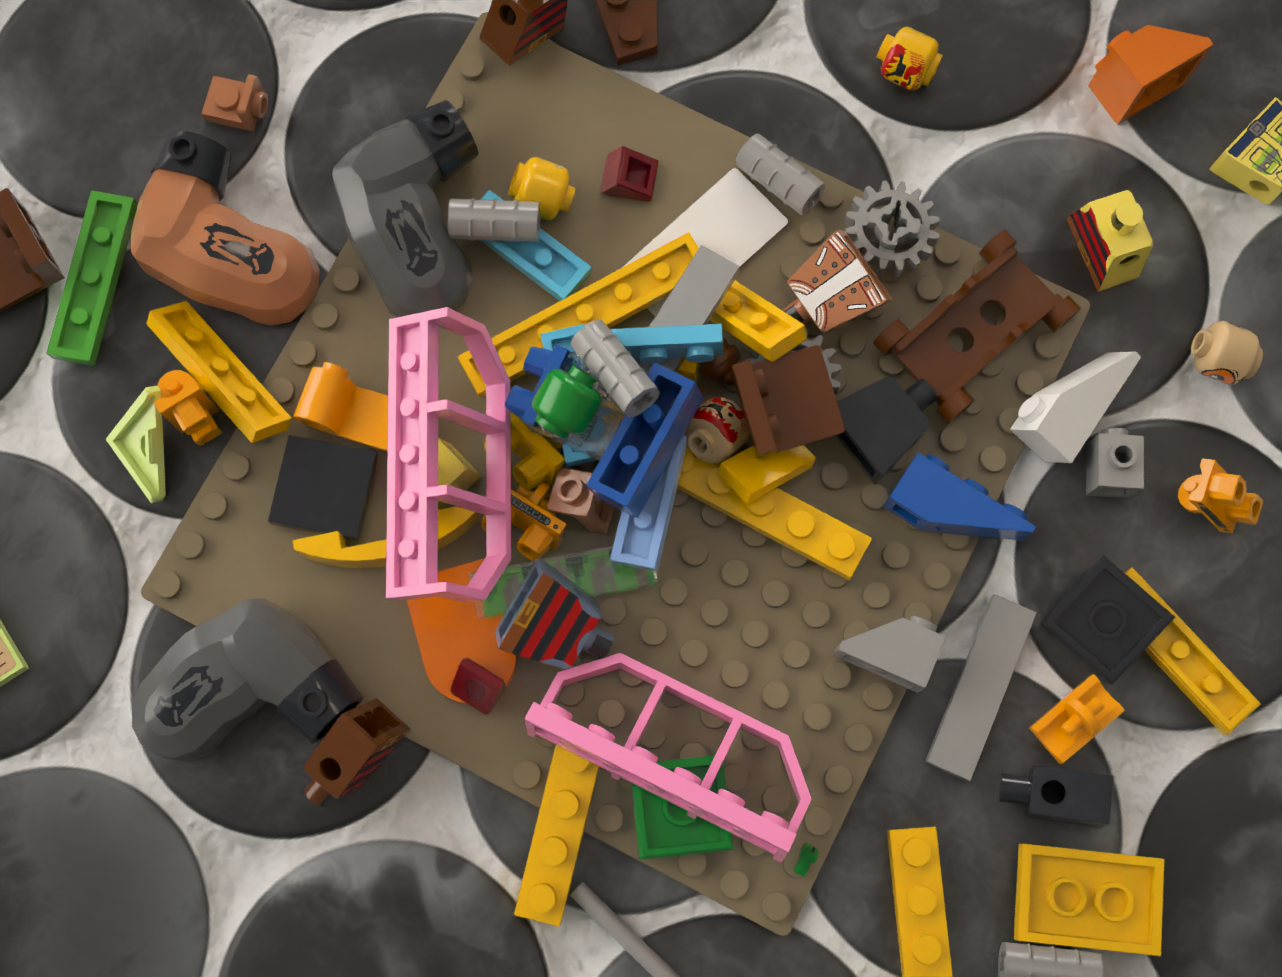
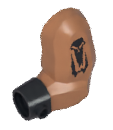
[131,131,320,326]

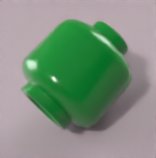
[531,365,603,439]

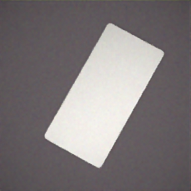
[622,168,788,316]

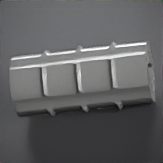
[735,134,826,216]
[448,197,541,243]
[571,320,660,417]
[998,942,1103,977]

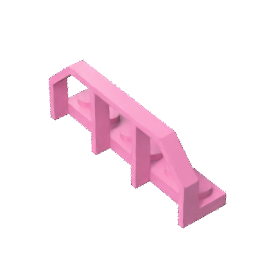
[386,307,511,602]
[525,653,812,863]

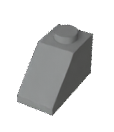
[833,616,946,693]

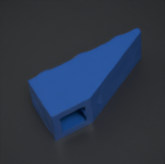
[882,452,1036,541]

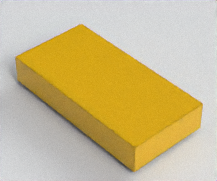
[717,445,816,504]

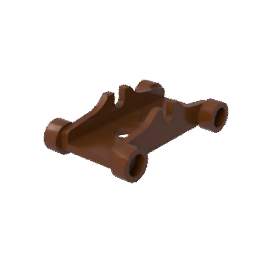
[873,229,1081,424]

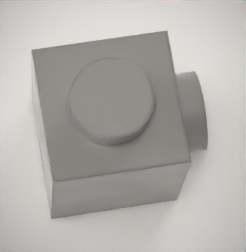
[1086,428,1144,498]

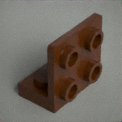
[0,188,65,313]
[731,345,845,459]

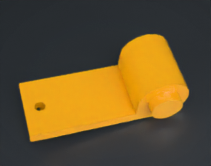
[293,362,439,452]

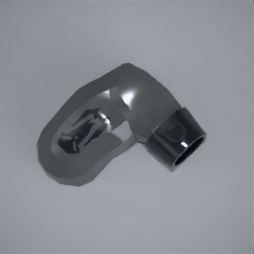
[332,100,479,317]
[132,598,363,762]

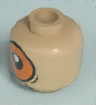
[1191,321,1263,385]

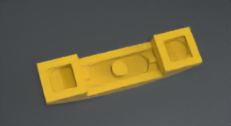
[292,506,480,568]

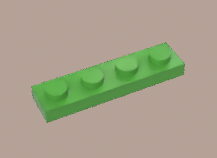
[46,190,138,366]

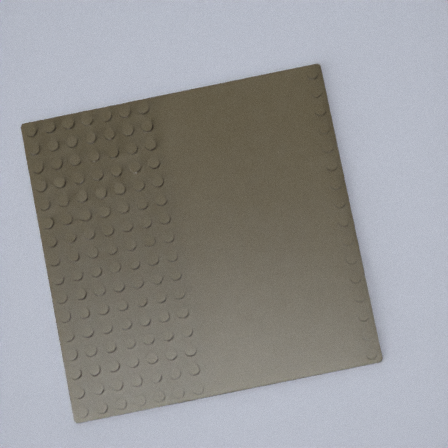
[141,12,1090,936]

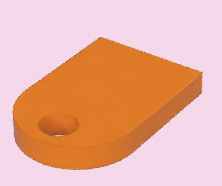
[406,558,517,704]

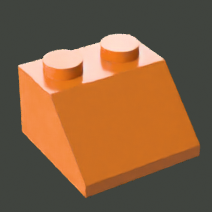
[1088,25,1214,125]

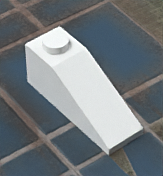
[1010,351,1141,463]

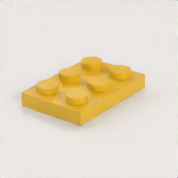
[1014,844,1164,956]

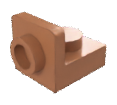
[201,75,268,132]
[547,468,615,535]

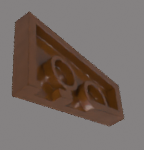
[594,0,657,66]

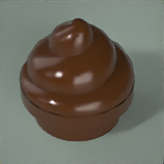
[698,337,740,385]

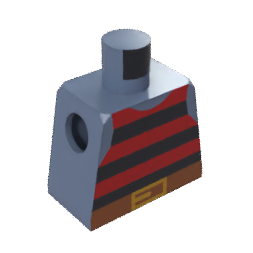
[494,558,614,669]

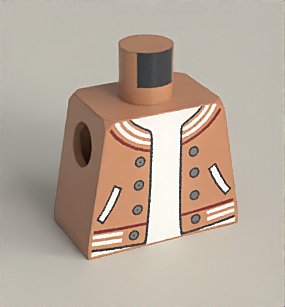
[782,230,893,333]

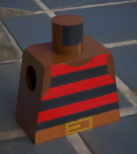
[479,0,568,66]
[304,698,410,807]

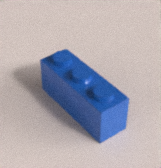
[586,362,704,519]

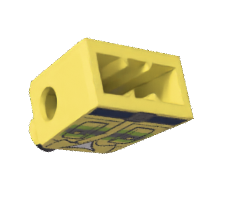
[1209,97,1282,204]

